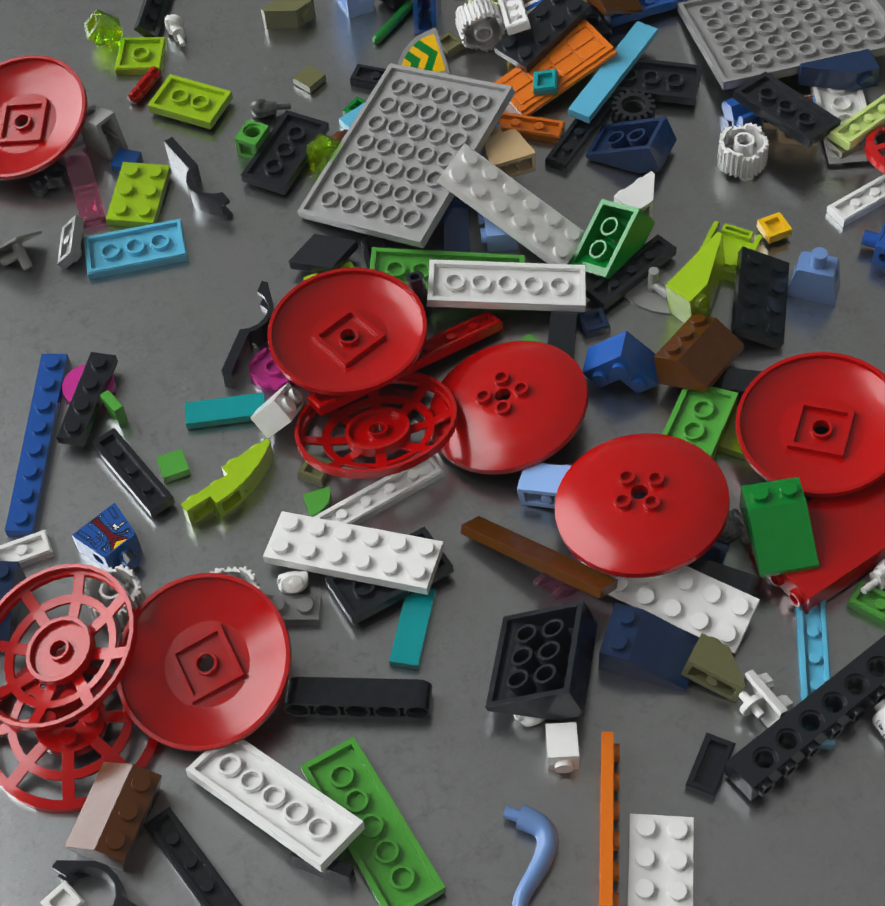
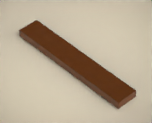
[460,516,618,599]

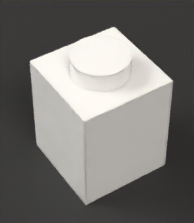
[545,722,579,773]

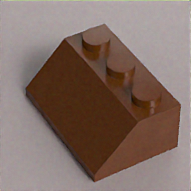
[654,314,745,392]
[64,762,162,871]

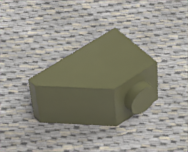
[261,0,316,29]
[681,633,746,703]

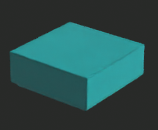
[533,69,559,96]

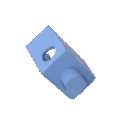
[787,247,841,306]

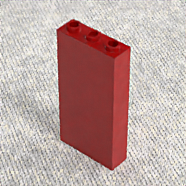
[749,476,885,614]

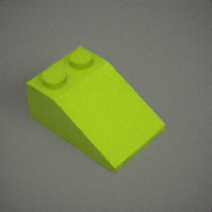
[665,232,725,323]

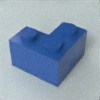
[582,330,658,393]

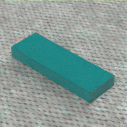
[185,392,266,429]
[389,589,436,671]

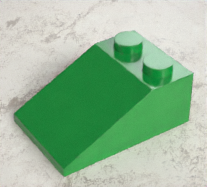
[569,199,655,279]
[739,477,819,578]

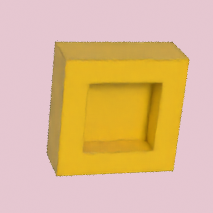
[756,212,792,244]

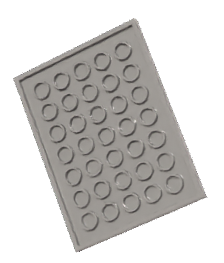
[677,0,885,90]
[297,63,515,248]

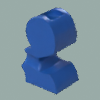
[722,98,763,129]

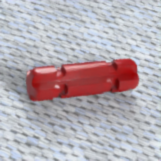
[127,66,162,104]

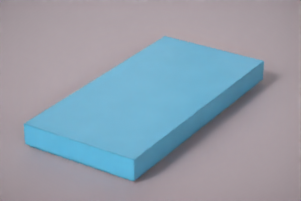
[83,219,189,280]

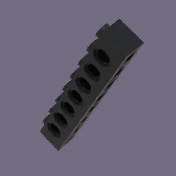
[725,635,885,801]

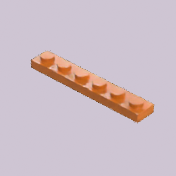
[599,732,620,906]

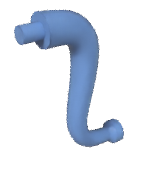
[503,804,559,906]

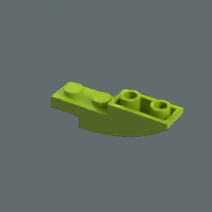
[181,438,274,526]

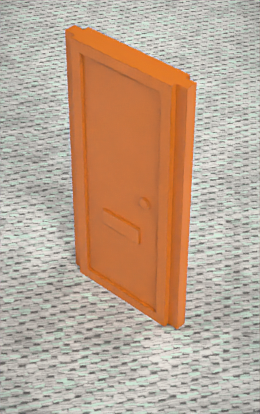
[494,19,617,116]

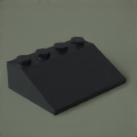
[485,600,598,720]

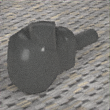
[249,99,291,119]

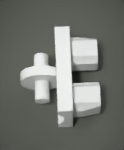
[739,669,793,728]

